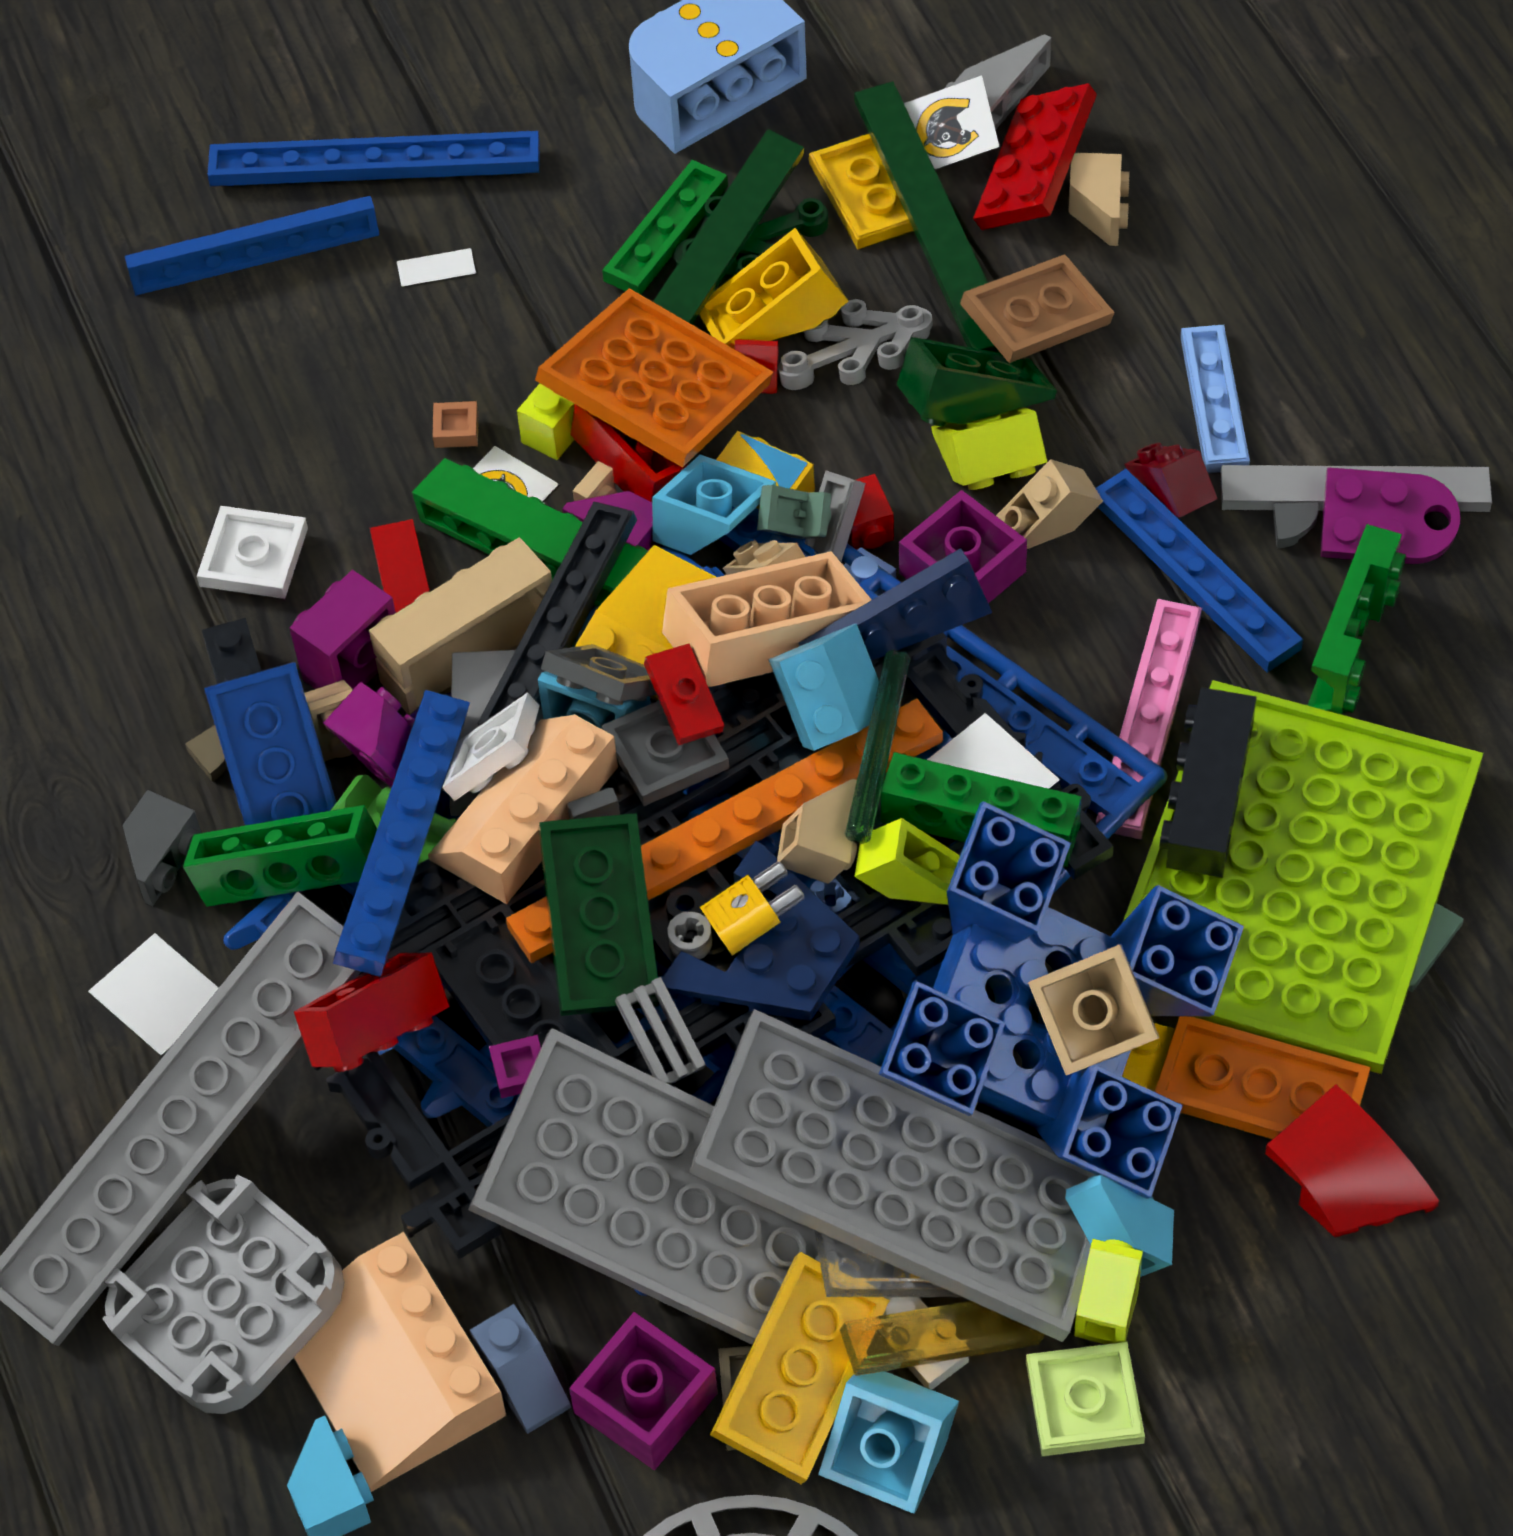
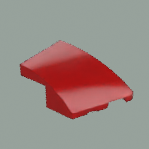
[1265,1084,1439,1238]

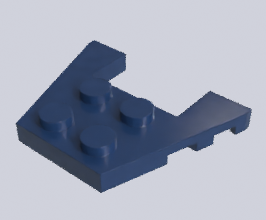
[662,841,860,1021]

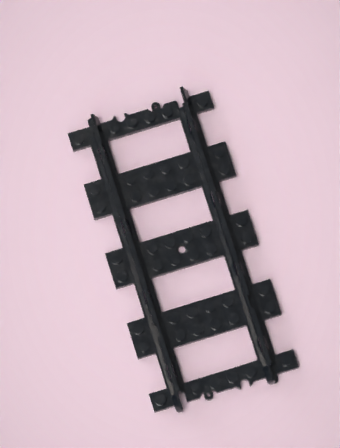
[314,633,1113,1260]

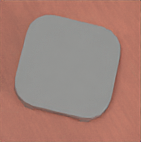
[102,1174,344,1414]

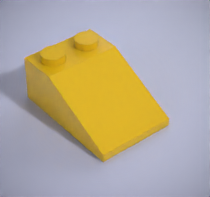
[699,228,849,349]
[575,545,716,701]

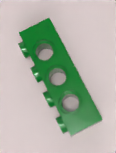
[881,752,1082,867]
[183,805,377,907]

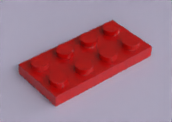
[973,83,1097,230]

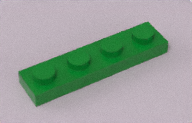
[602,160,728,295]

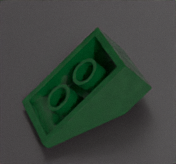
[897,337,1057,426]

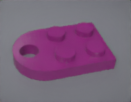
[1321,467,1460,564]

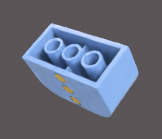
[629,0,807,154]

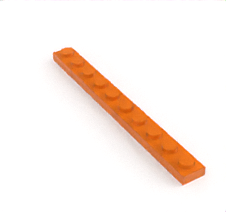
[506,699,943,964]

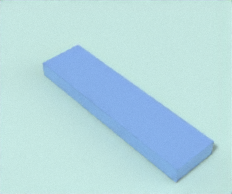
[1181,325,1250,473]

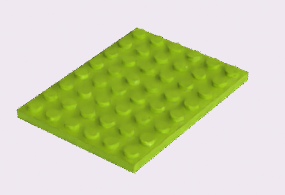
[1123,680,1483,1074]

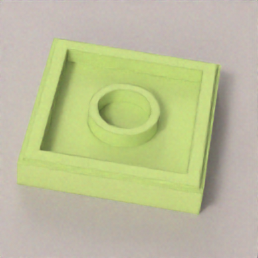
[1026,1342,1145,1456]

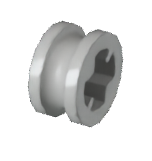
[667,911,712,959]

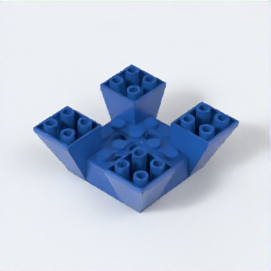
[879,801,1244,1199]

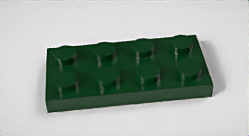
[538,813,660,1016]

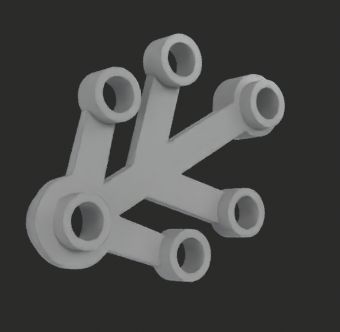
[778,299,933,390]

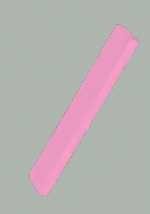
[1096,599,1202,839]

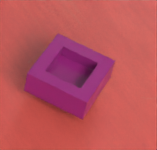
[489,1035,541,1099]

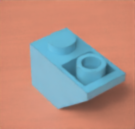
[1065,1175,1174,1277]
[287,1415,374,1536]

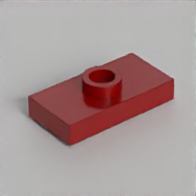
[644,643,725,746]

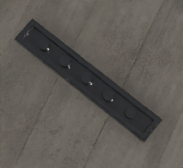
[477,501,637,726]

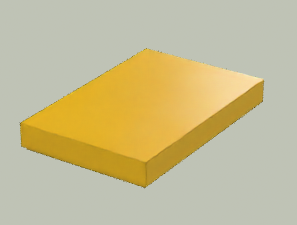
[809,134,914,250]

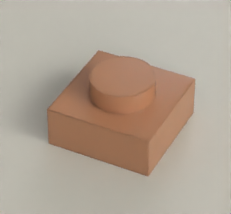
[433,401,478,448]

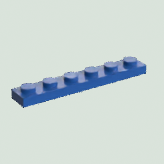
[125,196,379,296]
[1095,469,1303,673]

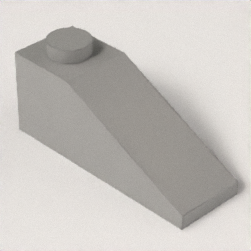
[945,34,1051,130]

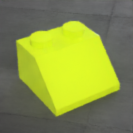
[931,407,1047,490]

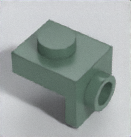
[757,485,831,539]

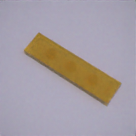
[840,1301,1045,1376]

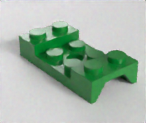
[1307,524,1406,715]

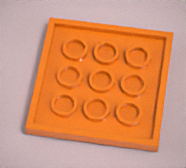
[535,288,773,468]

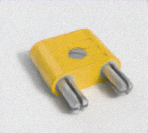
[700,861,805,955]

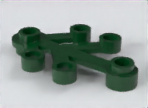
[674,196,828,276]

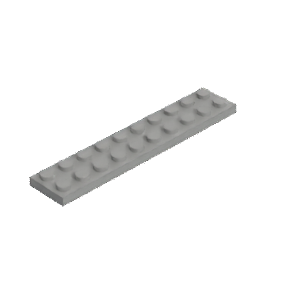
[0,891,361,1346]

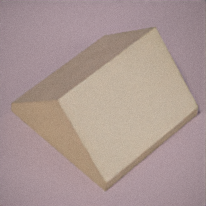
[1028,944,1160,1076]

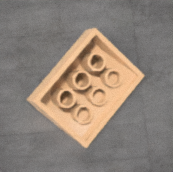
[294,1232,506,1492]

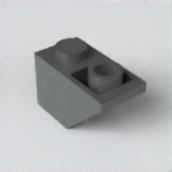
[123,790,202,907]

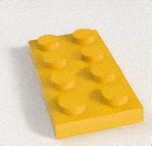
[710,1252,890,1484]

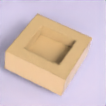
[573,461,616,501]

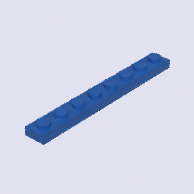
[208,131,540,186]
[333,690,470,977]

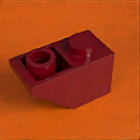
[1124,442,1218,517]

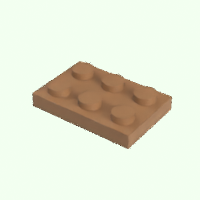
[960,254,1115,363]

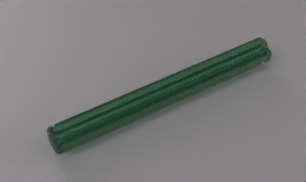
[845,649,910,844]

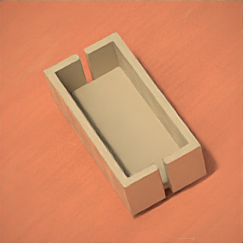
[369,537,552,715]

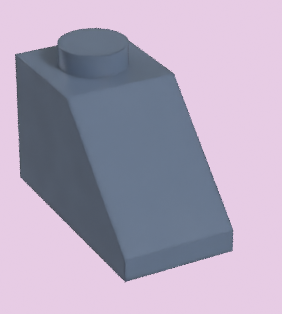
[470,1304,571,1434]

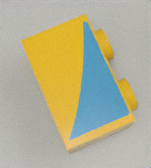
[716,431,815,510]

